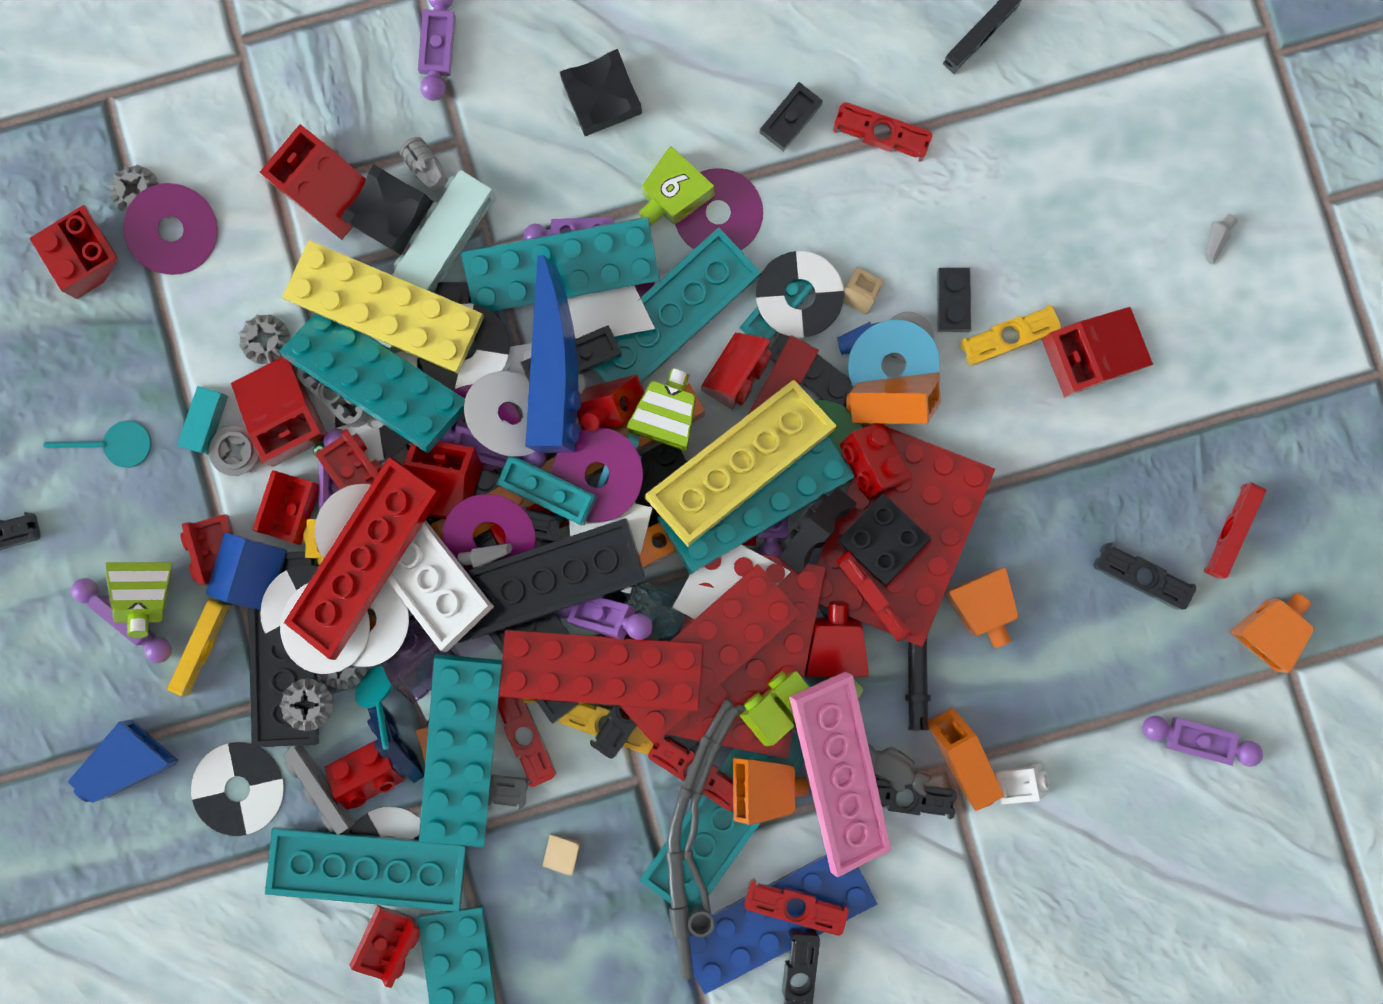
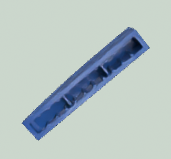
[525,255,581,453]

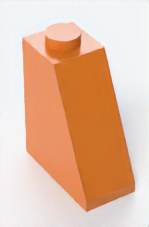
[846,372,941,424]
[928,707,1004,811]

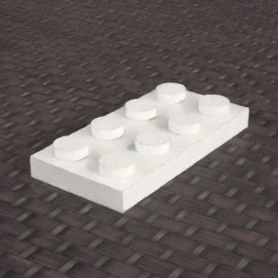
[387,520,494,652]

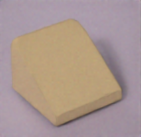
[843,267,884,314]
[543,834,581,876]

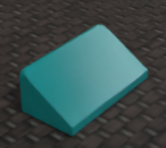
[177,386,228,455]

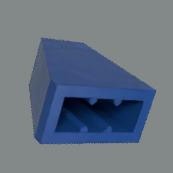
[68,719,179,803]

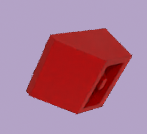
[29,205,118,299]
[403,441,483,519]

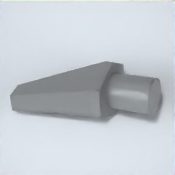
[1205,214,1238,264]
[458,543,512,568]

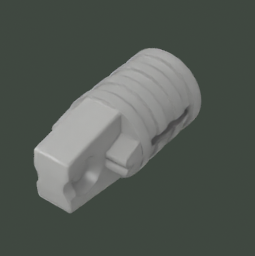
[399,137,448,192]

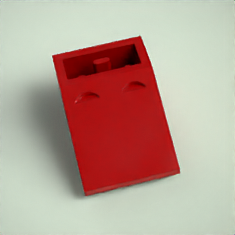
[259,124,366,240]
[1041,307,1153,398]
[701,332,772,410]
[231,357,327,467]

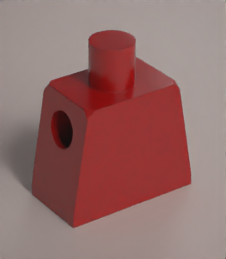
[577,374,645,432]
[805,601,869,677]

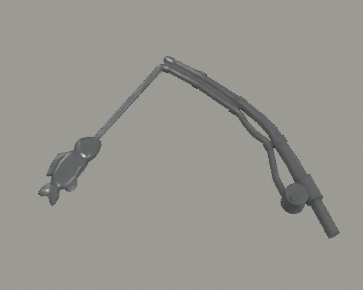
[666,698,932,979]

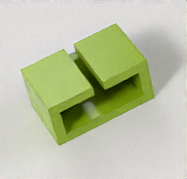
[739,671,810,746]

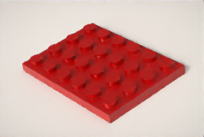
[816,426,995,648]
[666,554,826,759]

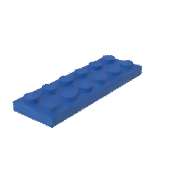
[689,854,877,995]

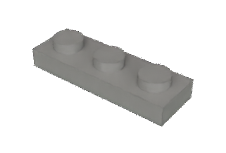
[283,745,356,835]

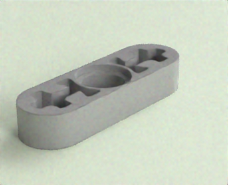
[297,368,370,428]

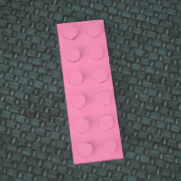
[789,672,891,877]

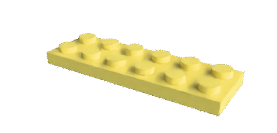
[282,240,484,374]
[645,380,837,547]

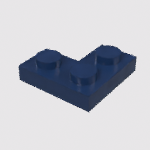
[367,704,424,783]

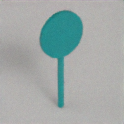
[43,421,151,468]
[355,665,396,750]

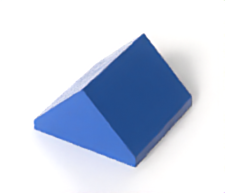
[206,532,287,610]

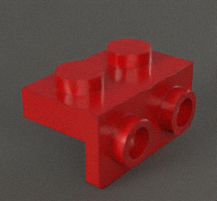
[840,423,912,499]
[315,429,382,490]
[253,470,319,545]
[180,514,234,586]
[324,740,404,809]
[349,905,419,988]

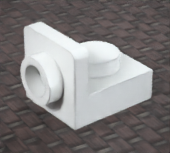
[996,763,1049,805]

